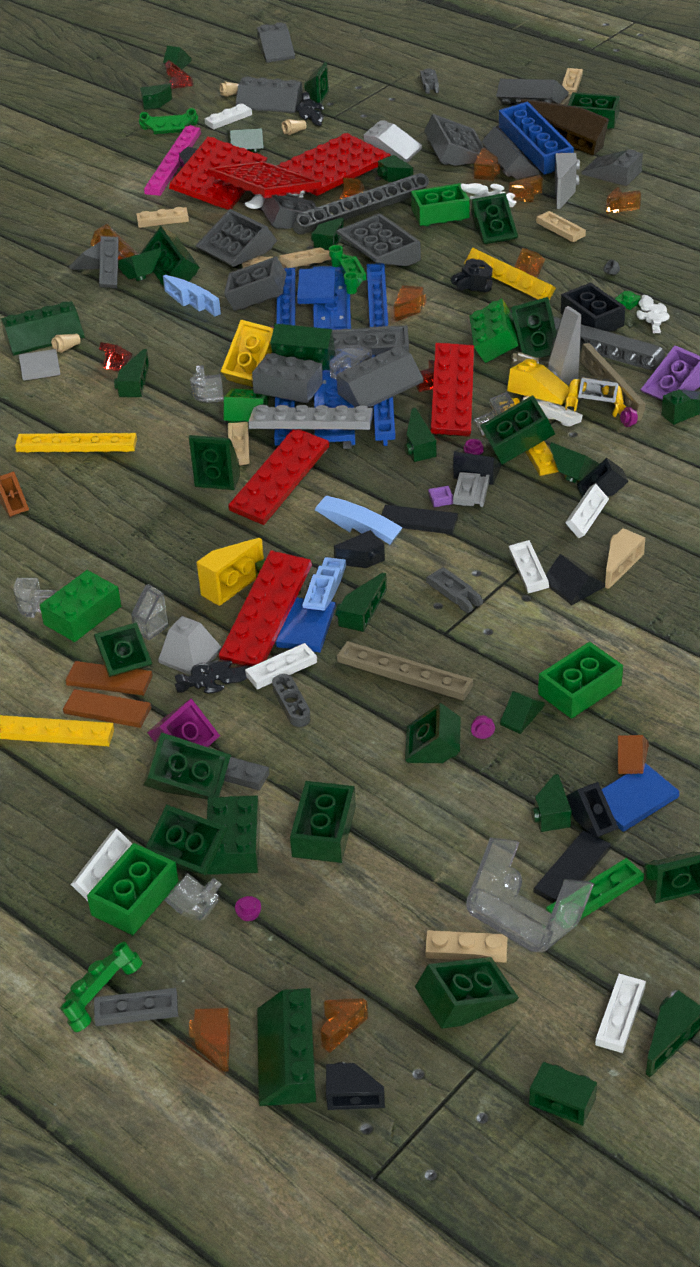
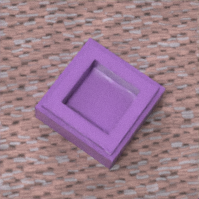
[428,486,453,507]

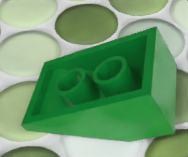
[223,388,269,425]

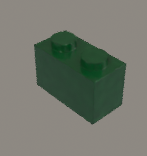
[529,1061,597,1126]

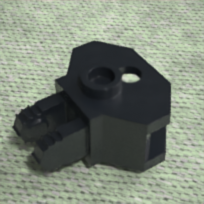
[450,259,493,292]

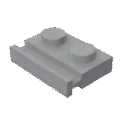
[453,472,489,507]

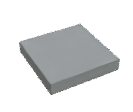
[19,349,61,381]

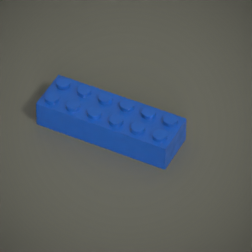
[499,101,574,174]

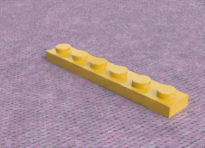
[464,247,556,300]
[499,398,559,476]
[15,433,137,453]
[0,715,115,747]

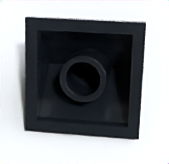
[453,451,501,485]
[546,554,605,605]

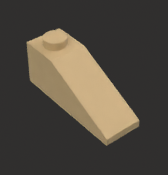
[605,528,645,589]

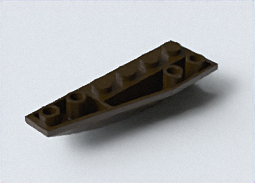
[520,99,609,156]

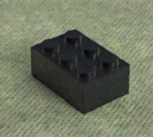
[560,282,626,332]

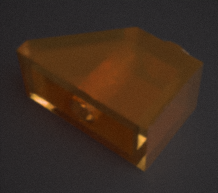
[474,148,500,181]
[514,248,545,278]
[394,285,426,321]
[189,1008,231,1072]

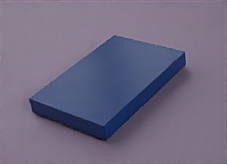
[297,268,336,304]
[276,598,336,653]
[602,763,680,832]

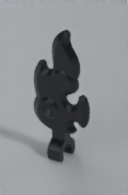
[296,92,324,126]
[175,660,252,693]

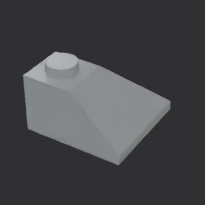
[158,616,222,676]

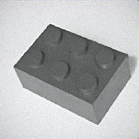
[224,256,287,311]
[252,353,323,403]

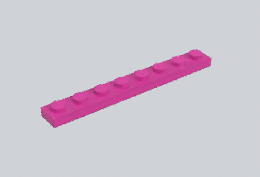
[144,126,201,196]

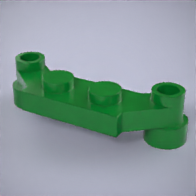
[139,108,199,134]
[329,245,366,294]
[60,942,143,1032]

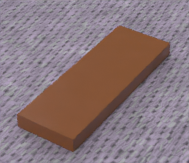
[65,661,153,696]
[63,689,151,728]

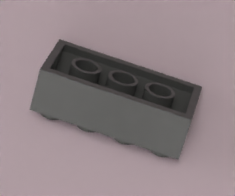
[235,77,303,113]
[496,79,569,105]
[482,126,540,179]
[336,346,424,408]

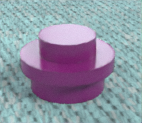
[620,407,638,427]
[464,439,484,455]
[471,715,495,739]
[235,896,261,921]

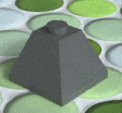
[69,241,120,270]

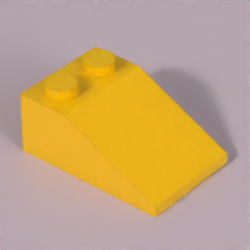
[221,320,274,387]
[507,359,569,405]
[197,538,264,606]

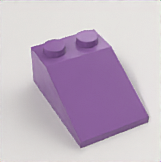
[641,346,700,401]

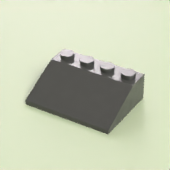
[424,114,491,166]
[196,209,278,266]
[337,213,421,266]

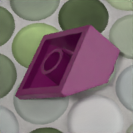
[147,698,220,747]

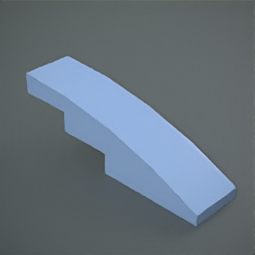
[163,275,221,317]
[315,496,402,545]
[303,557,346,611]

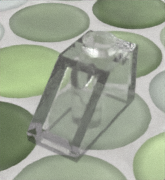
[131,584,169,640]

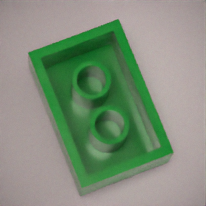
[411,183,470,226]
[469,298,519,363]
[40,570,122,642]
[538,641,623,719]
[87,843,179,936]

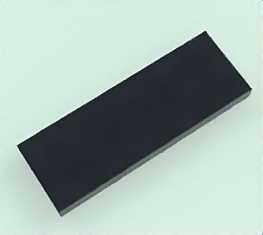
[381,505,458,535]
[534,830,611,903]

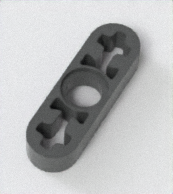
[272,674,311,727]

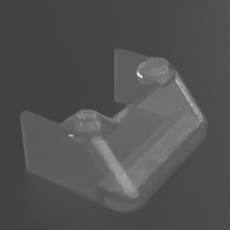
[466,837,594,952]

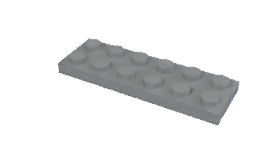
[249,405,373,430]

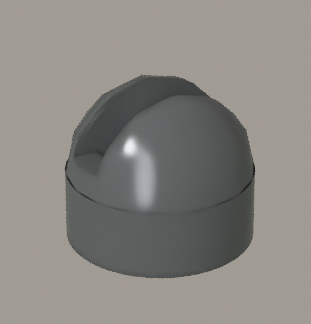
[604,259,620,275]

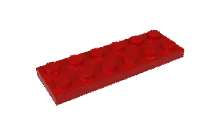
[431,343,474,436]
[228,429,329,525]
[218,550,312,666]

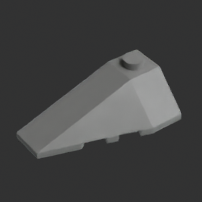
[548,306,581,385]

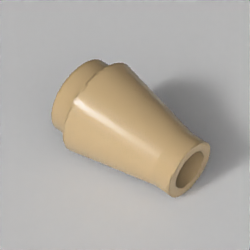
[220,81,238,97]
[282,119,306,135]
[51,333,81,353]

